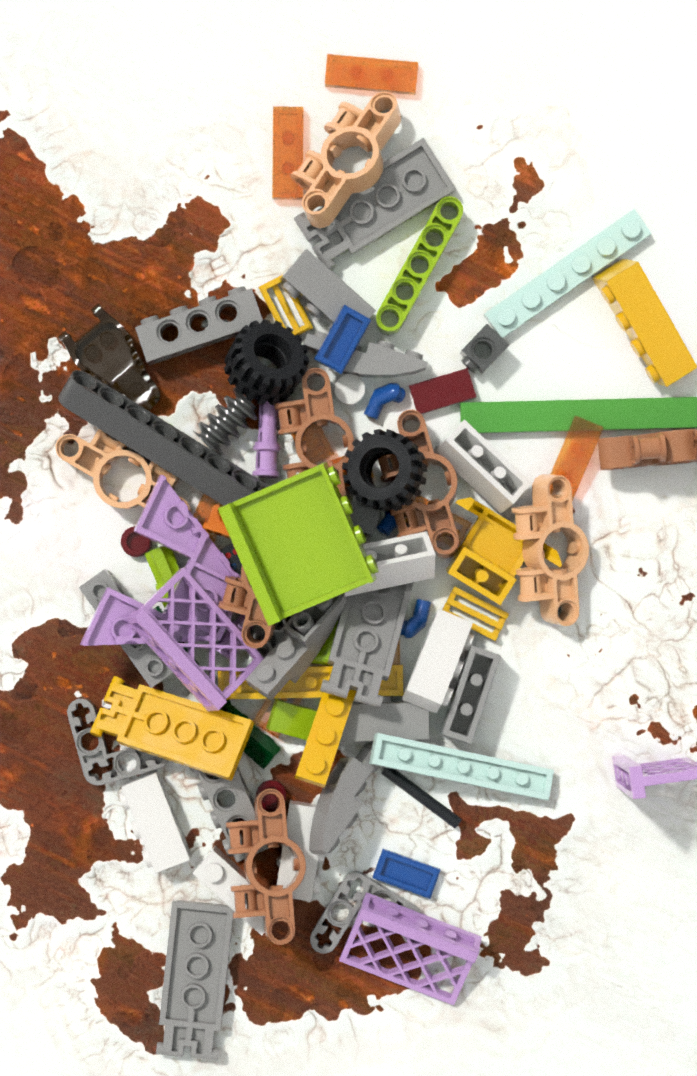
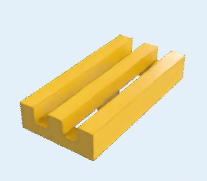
[258,275,313,336]
[442,586,509,641]

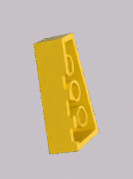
[592,258,697,387]

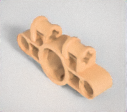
[290,91,401,228]
[56,429,192,514]
[511,474,589,626]

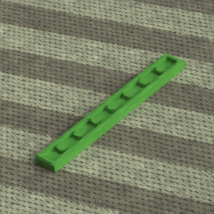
[460,397,697,433]

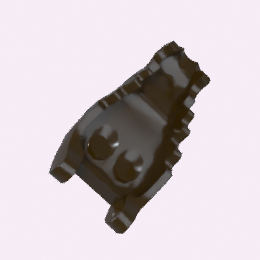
[58,303,160,411]

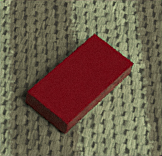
[409,368,476,414]

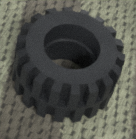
[224,319,309,405]
[342,429,428,512]

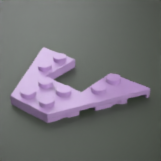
[80,474,241,646]

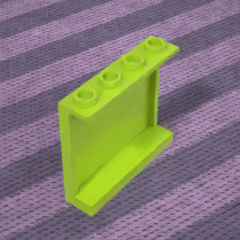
[218,462,379,626]

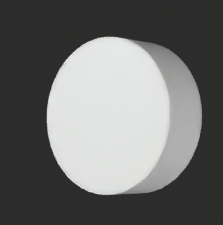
[334,374,365,405]

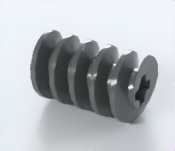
[192,387,258,455]

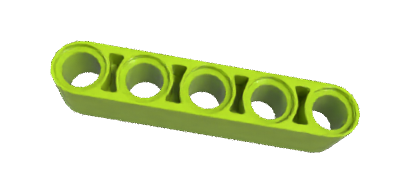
[376,196,463,335]

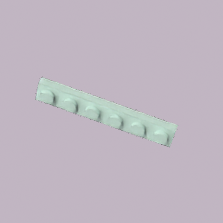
[484,209,652,338]
[369,733,554,801]

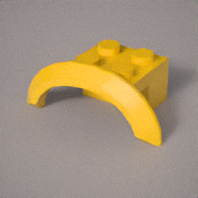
[445,497,562,606]

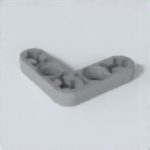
[67,698,169,786]
[310,871,421,954]

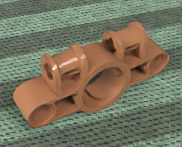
[274,368,354,497]
[378,409,459,559]
[598,429,697,470]
[218,545,276,648]
[226,789,306,945]

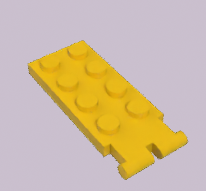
[90,676,254,781]

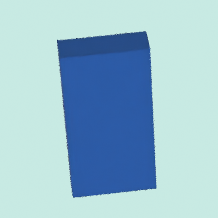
[314,305,371,374]
[372,848,441,899]

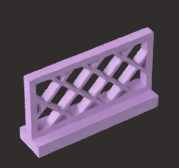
[126,567,264,711]
[612,755,697,800]
[339,892,482,1005]

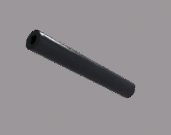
[381,767,462,829]

